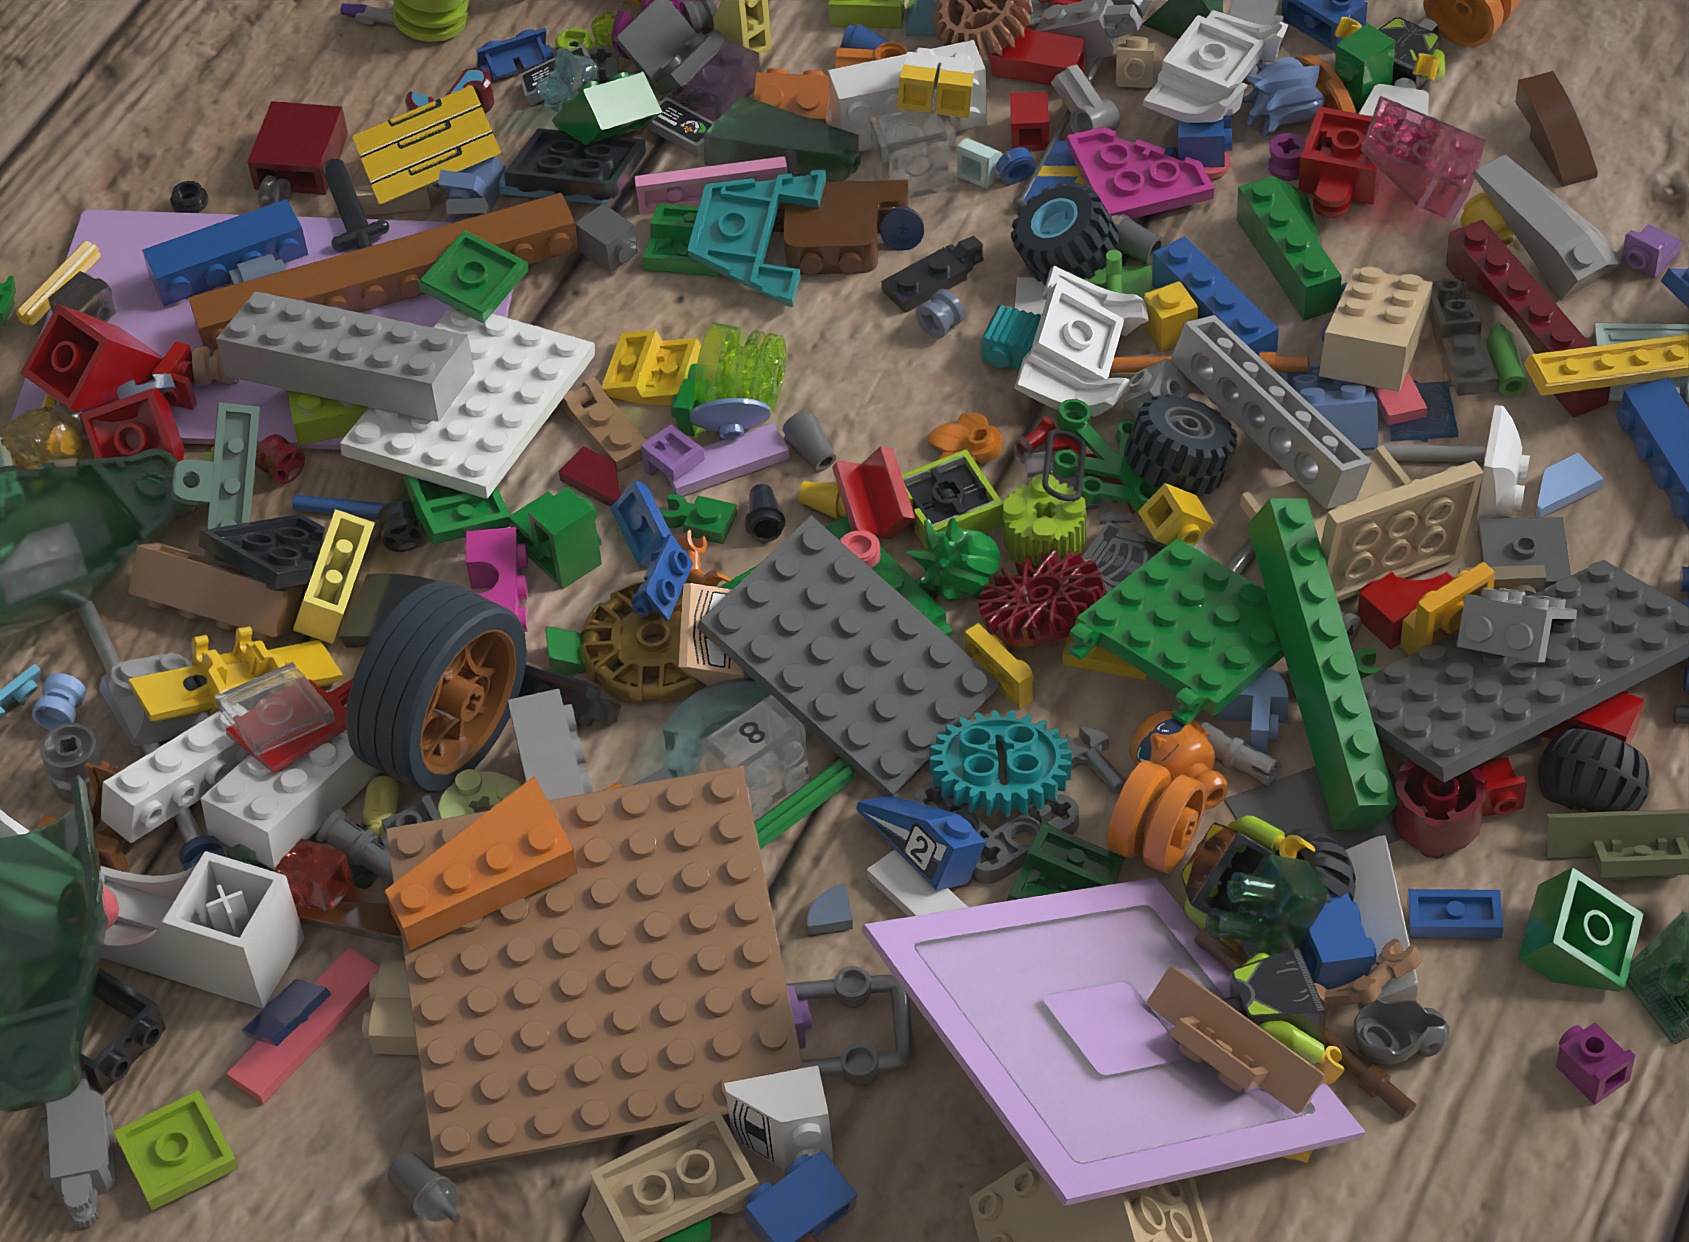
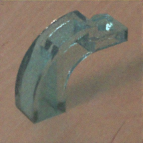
[663,678,789,778]

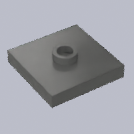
[1477,517,1571,588]

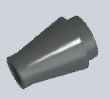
[782,411,836,471]

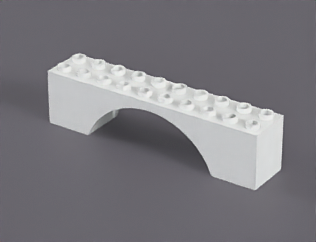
[0,810,305,1009]

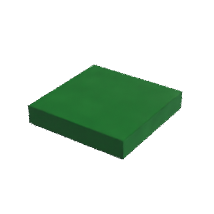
[418,230,529,324]

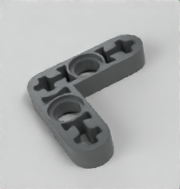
[915,782,1079,884]

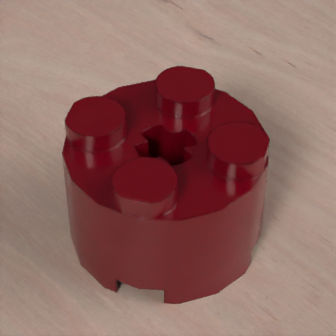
[1392,759,1486,859]

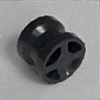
[378,500,423,552]

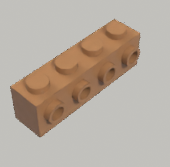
[128,543,303,641]

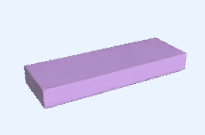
[665,423,790,496]

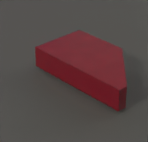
[558,446,621,507]

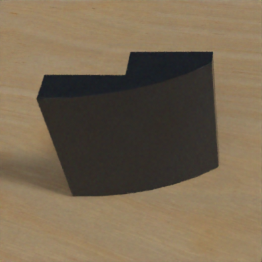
[338,573,436,648]

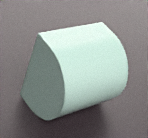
[955,138,1003,189]

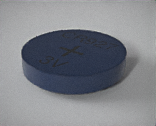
[880,207,924,251]

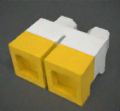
[897,47,975,118]

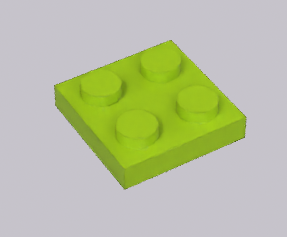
[113,1090,239,1211]

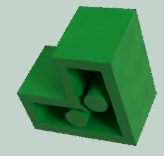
[509,487,602,589]

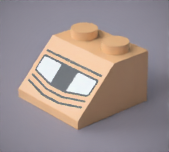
[679,583,759,688]

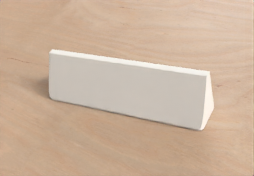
[1345,835,1418,1002]

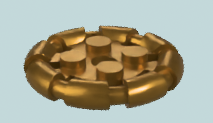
[579,581,702,704]

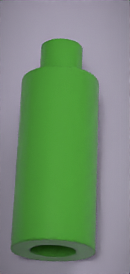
[1486,324,1528,397]

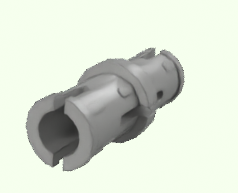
[1201,722,1281,786]

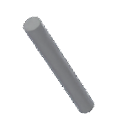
[1359,444,1485,463]

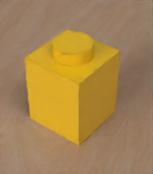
[1144,281,1198,352]

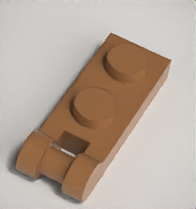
[560,377,647,473]

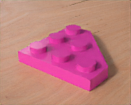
[1067,127,1214,223]

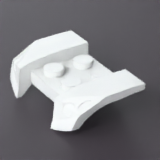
[1143,10,1288,123]
[1014,266,1149,417]

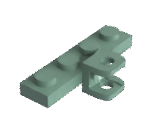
[171,402,260,564]

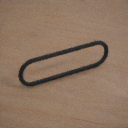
[1042,429,1086,501]

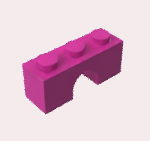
[466,527,528,632]

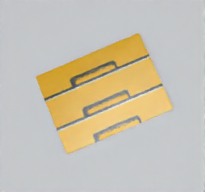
[352,86,501,204]

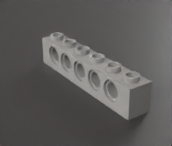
[1171,315,1372,509]

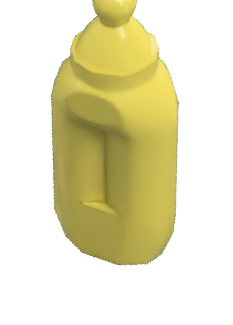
[362,776,399,844]

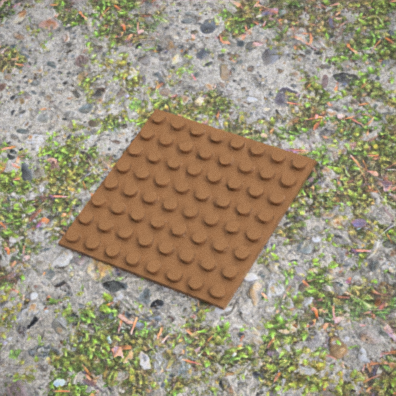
[386,766,803,1171]

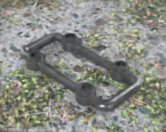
[786,966,915,1086]

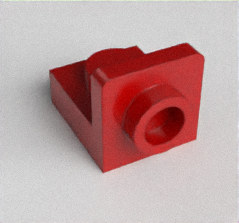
[152,341,197,410]
[1477,757,1527,817]

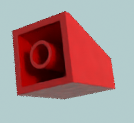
[20,304,163,411]

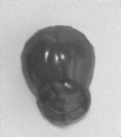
[1354,998,1450,1065]

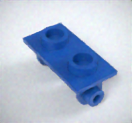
[476,28,554,81]
[631,534,693,621]

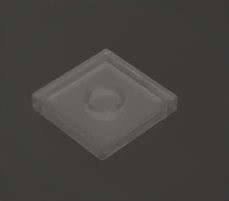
[215,662,335,756]

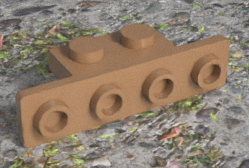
[1147,967,1325,1114]

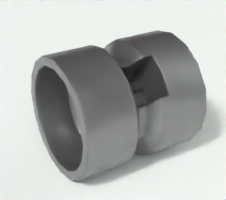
[40,723,103,804]

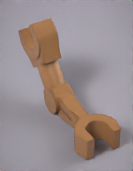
[1314,938,1422,1015]

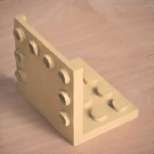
[1240,446,1484,602]
[969,1160,1213,1242]

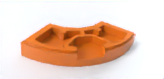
[1295,54,1356,113]

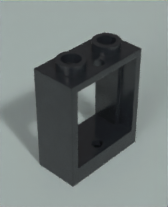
[14,953,166,1093]

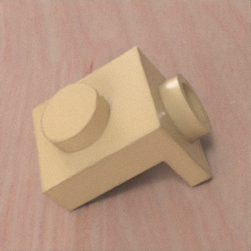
[1116,36,1156,88]

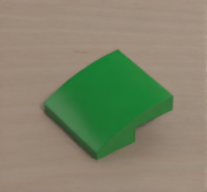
[642,203,719,276]

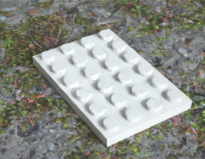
[340,307,595,499]

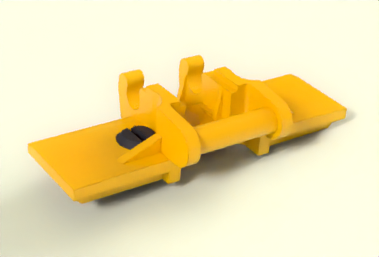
[128,626,343,722]

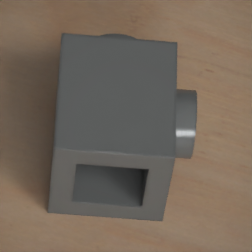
[575,204,638,273]

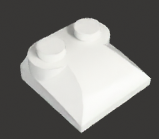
[1477,405,1530,522]

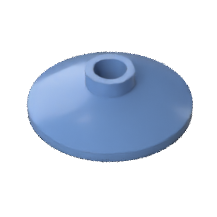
[690,398,771,439]

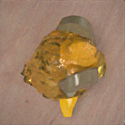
[0,394,85,491]

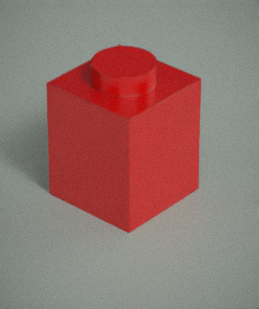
[1010,92,1049,151]

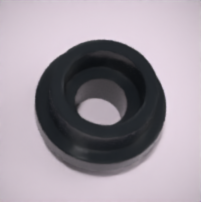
[170,181,209,213]

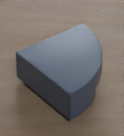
[116,374,175,399]
[807,883,853,936]

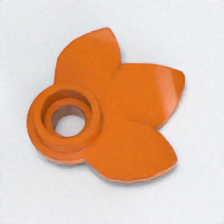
[927,412,1003,463]

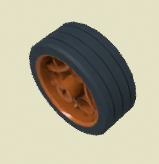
[346,580,527,793]

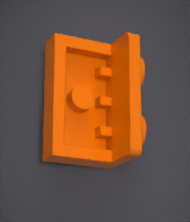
[752,68,830,123]

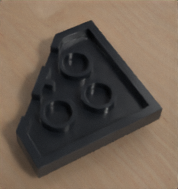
[199,514,325,591]

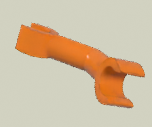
[676,530,731,587]

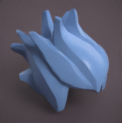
[1242,57,1326,137]

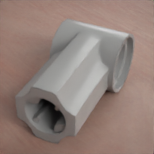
[1051,65,1120,133]

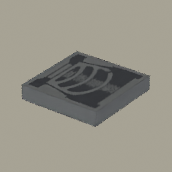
[1082,521,1167,594]

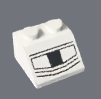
[724,1066,834,1171]

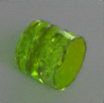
[695,323,787,412]

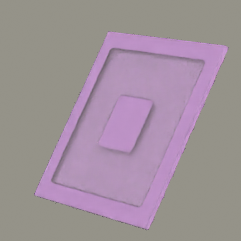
[862,877,1365,1206]

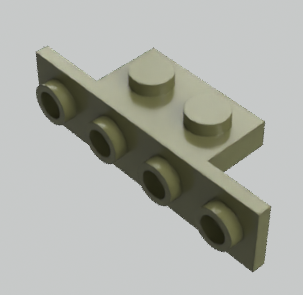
[1546,809,1689,881]

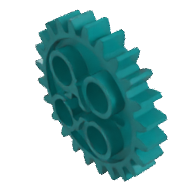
[930,710,1072,817]

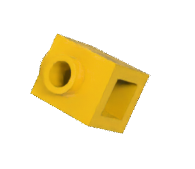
[1138,483,1214,546]

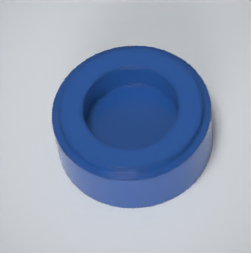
[996,147,1036,184]

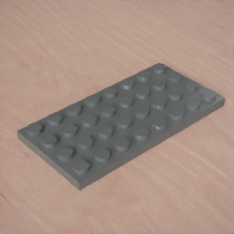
[1360,560,1689,782]

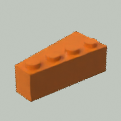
[385,776,578,951]

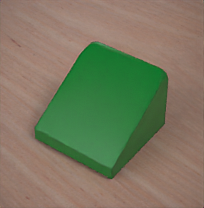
[545,627,590,675]

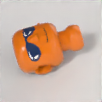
[1129,710,1228,810]

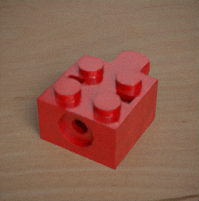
[1298,107,1394,219]

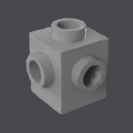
[1122,358,1193,417]

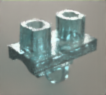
[535,48,598,113]

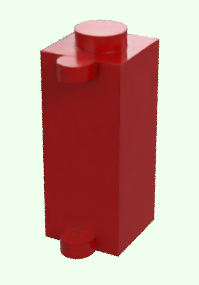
[989,29,1086,86]

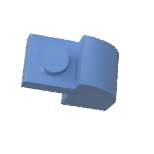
[438,156,506,213]
[1217,667,1288,754]

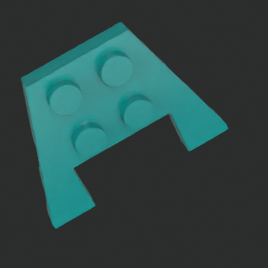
[687,170,826,307]

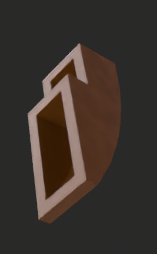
[1515,71,1598,187]

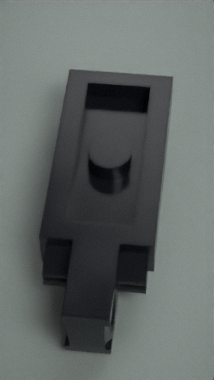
[881,236,984,313]
[518,662,621,726]

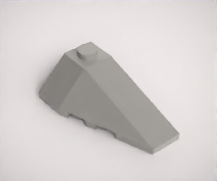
[1472,154,1623,300]

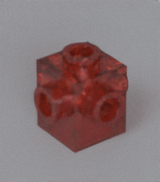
[275,838,354,914]

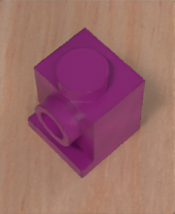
[1556,1022,1636,1105]

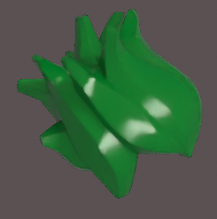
[907,517,1001,600]

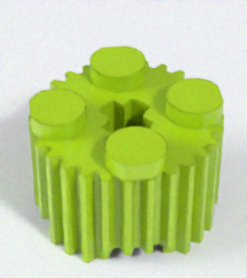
[1003,474,1086,566]

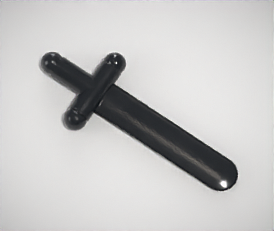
[322,158,390,251]

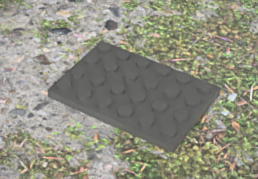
[697,515,1002,796]

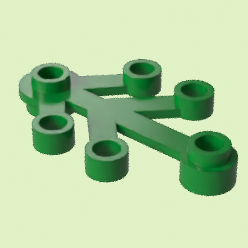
[1052,399,1160,512]

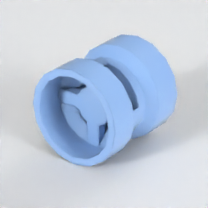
[32,673,87,731]

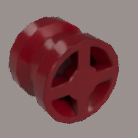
[255,434,306,484]

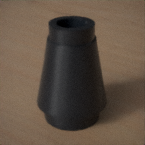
[745,484,786,542]

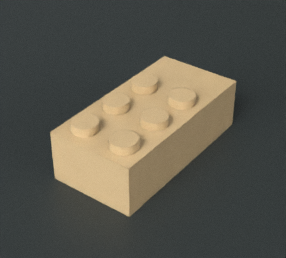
[1319,267,1433,392]

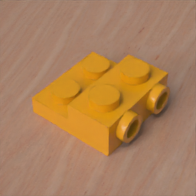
[1400,562,1495,655]

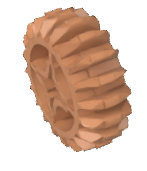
[932,0,1033,61]

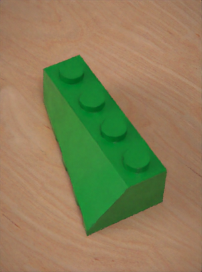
[1236,176,1342,321]

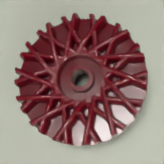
[978,550,1106,648]

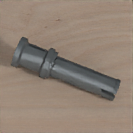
[316,809,394,885]

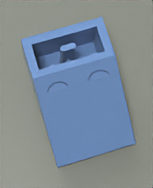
[1277,364,1378,449]

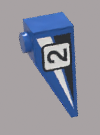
[855,796,986,891]

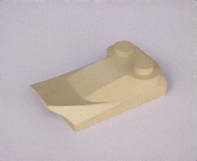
[581,1109,759,1242]

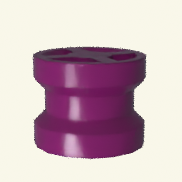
[1268,133,1306,181]

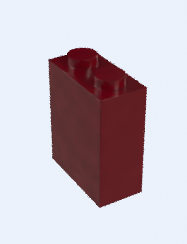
[247,101,348,195]

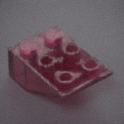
[1361,96,1486,221]

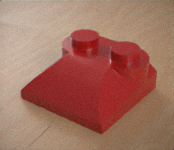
[80,388,184,490]

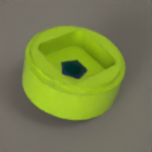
[555,28,593,56]

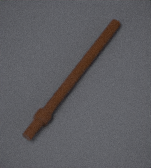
[1194,927,1416,1118]

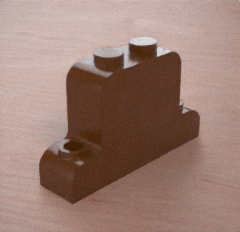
[772,180,910,275]

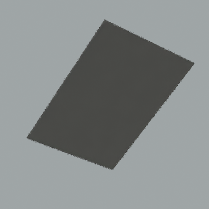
[1225,760,1402,850]

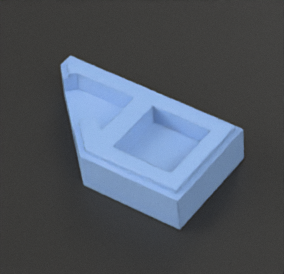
[1536,453,1603,518]

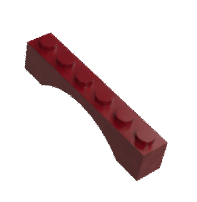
[1445,219,1611,418]

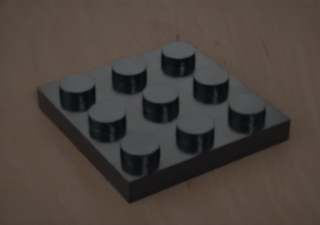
[504,128,646,200]

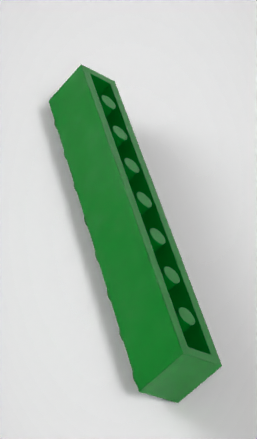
[1247,498,1398,830]

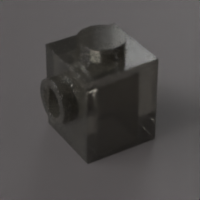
[48,271,116,322]

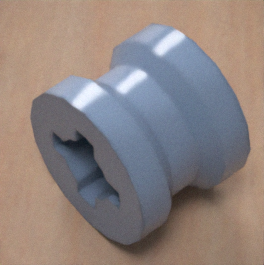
[915,289,965,339]

